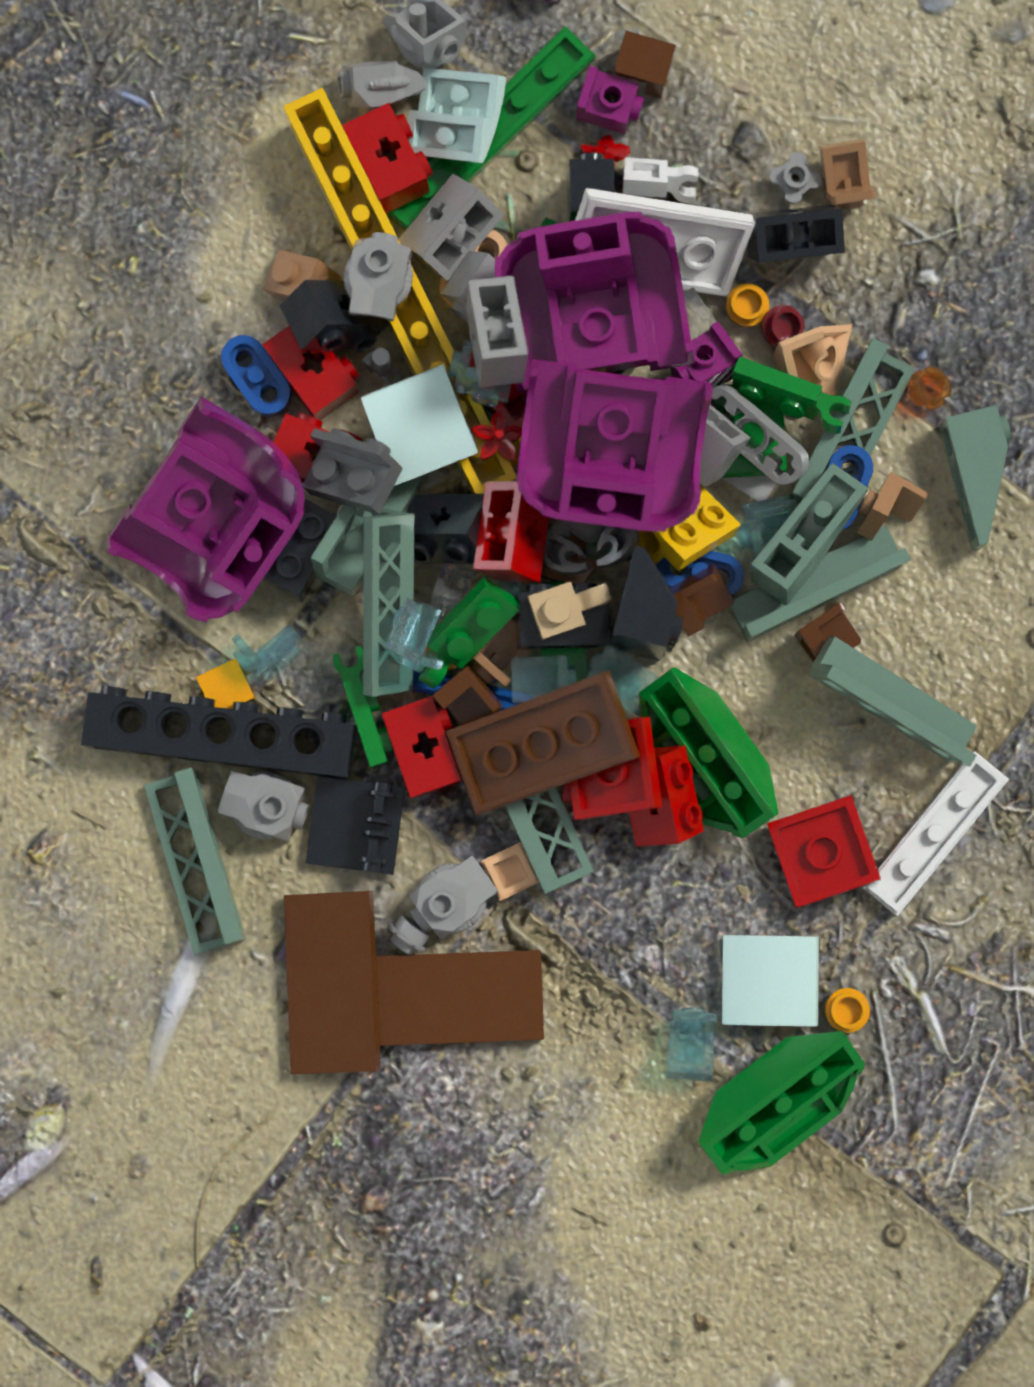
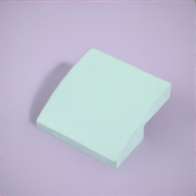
[408,68,507,163]
[361,364,478,486]
[722,935,819,1026]

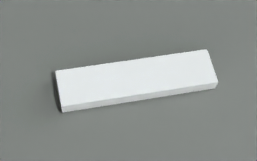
[861,751,1009,916]

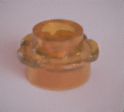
[908,367,951,410]

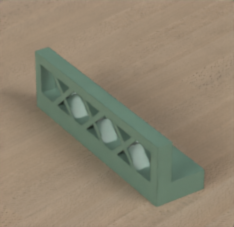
[788,338,916,505]
[311,472,431,597]
[363,509,414,697]
[729,526,911,643]
[807,636,977,767]
[144,767,246,955]
[505,787,594,895]

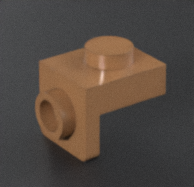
[819,139,875,210]
[263,250,341,299]
[857,472,928,541]
[472,618,533,687]

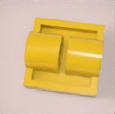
[637,484,741,571]

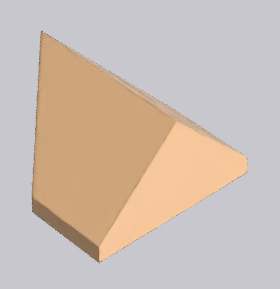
[773,324,853,396]

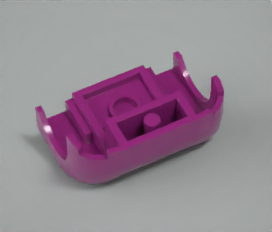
[494,212,695,394]
[517,359,713,531]
[106,396,305,623]

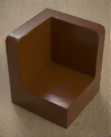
[614,30,676,99]
[669,564,734,637]
[794,601,861,663]
[432,664,503,725]

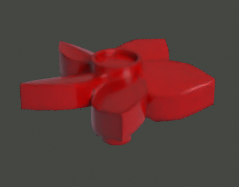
[580,134,631,166]
[471,409,522,462]

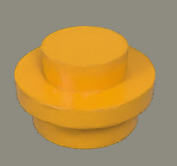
[725,283,769,328]
[825,988,870,1033]

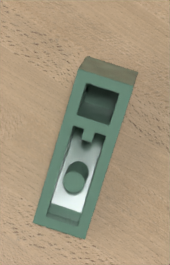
[939,405,1011,551]
[751,463,868,606]

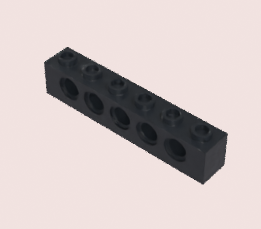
[81,686,356,780]

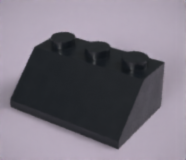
[608,545,683,661]

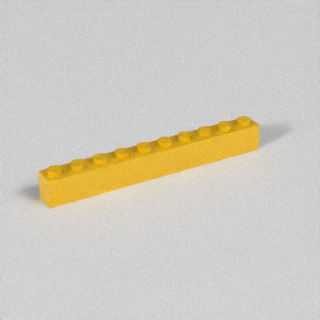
[283,87,517,494]

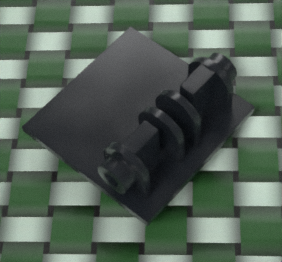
[306,776,405,875]

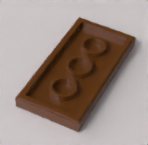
[446,671,640,816]
[284,891,381,1074]
[376,950,544,1046]

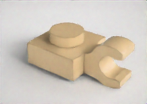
[527,582,612,640]

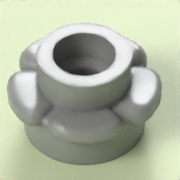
[389,915,431,955]

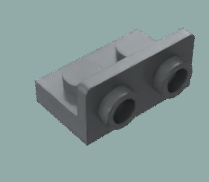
[302,428,403,515]

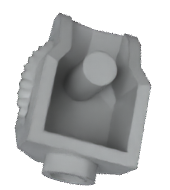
[383,0,467,69]
[337,61,426,115]
[343,232,413,321]
[217,770,309,842]
[408,856,498,941]

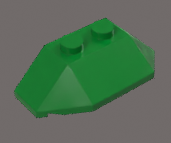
[639,667,779,839]
[698,1031,866,1175]

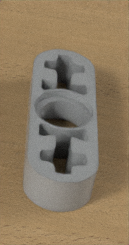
[710,385,809,485]

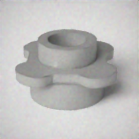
[769,152,822,204]

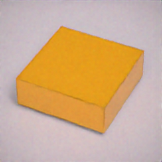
[196,658,256,709]

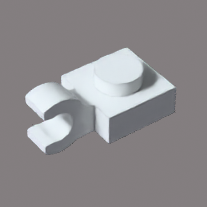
[623,157,698,203]

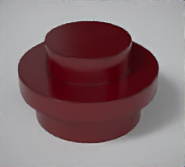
[761,305,804,348]

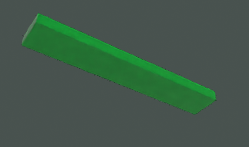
[387,26,596,231]

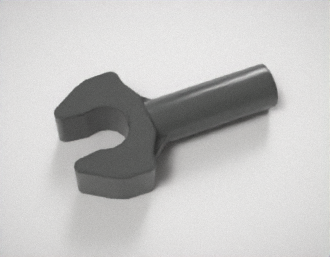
[362,348,405,387]

